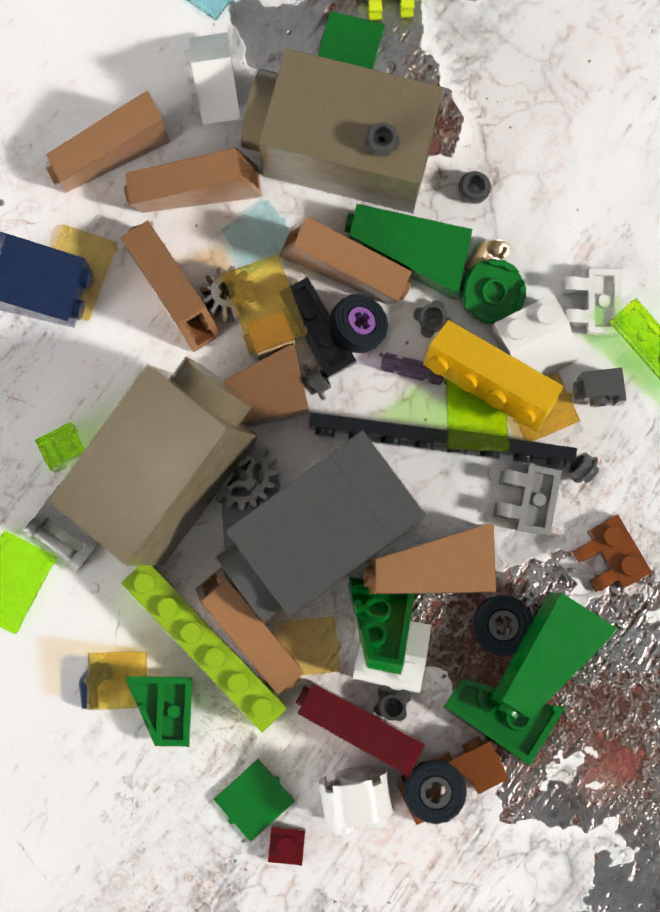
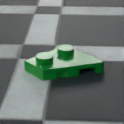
[126,676,192,747]

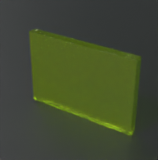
[444,378,510,452]
[0,530,57,634]

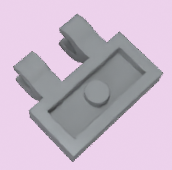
[493,464,562,537]

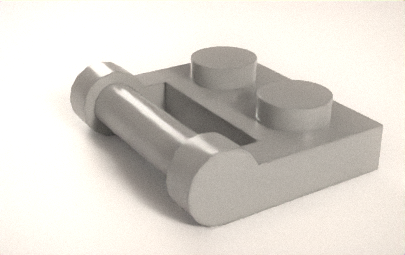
[23,485,99,572]

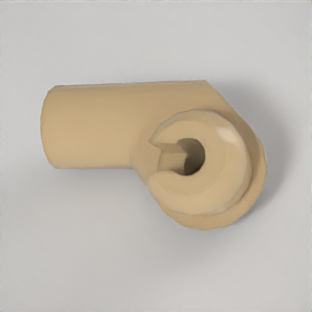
[464,239,510,272]

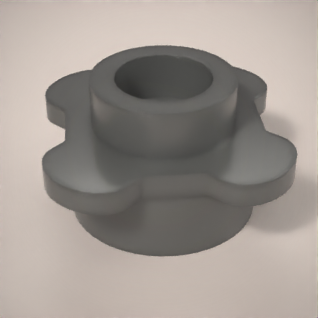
[413,300,451,338]
[302,365,331,400]
[374,685,411,721]

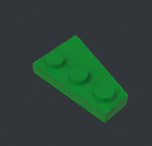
[348,577,415,675]
[442,678,565,766]

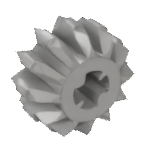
[200,266,256,322]

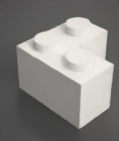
[184,32,241,125]

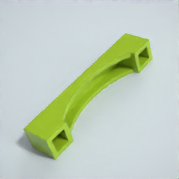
[121,565,288,733]

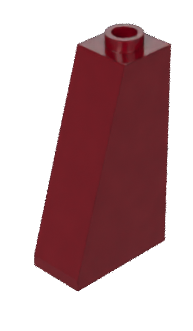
[295,682,425,776]

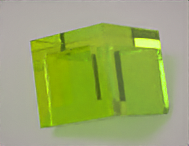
[35,422,85,473]

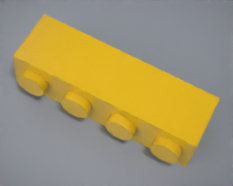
[422,320,564,432]

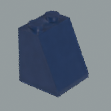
[0,232,93,328]

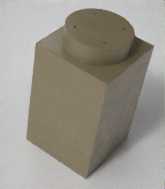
[241,48,444,214]
[48,357,259,566]

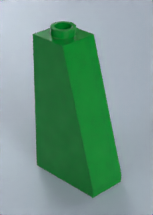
[344,204,473,300]
[491,592,617,720]

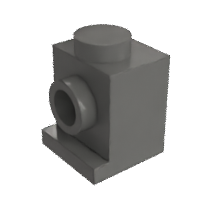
[573,367,627,407]

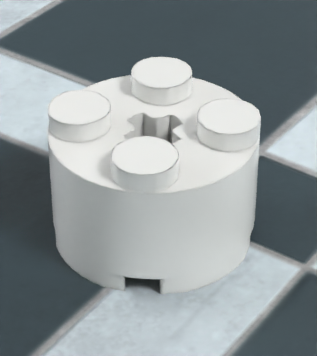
[319,766,394,835]

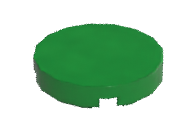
[460,259,526,324]

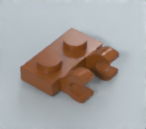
[572,514,652,592]

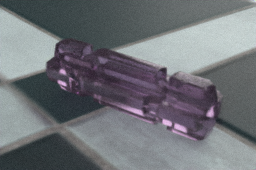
[381,352,444,385]

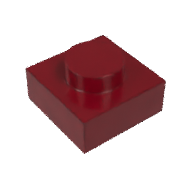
[268,825,306,866]

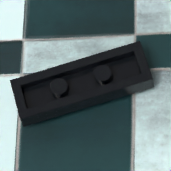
[279,277,357,379]

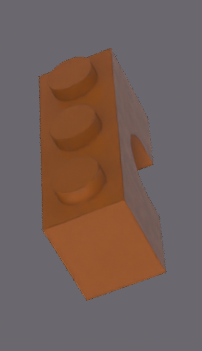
[396,736,509,826]

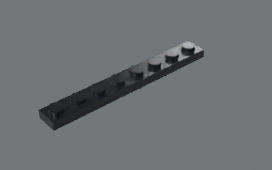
[309,412,577,468]

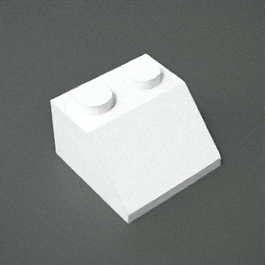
[490,293,579,376]
[352,621,431,693]

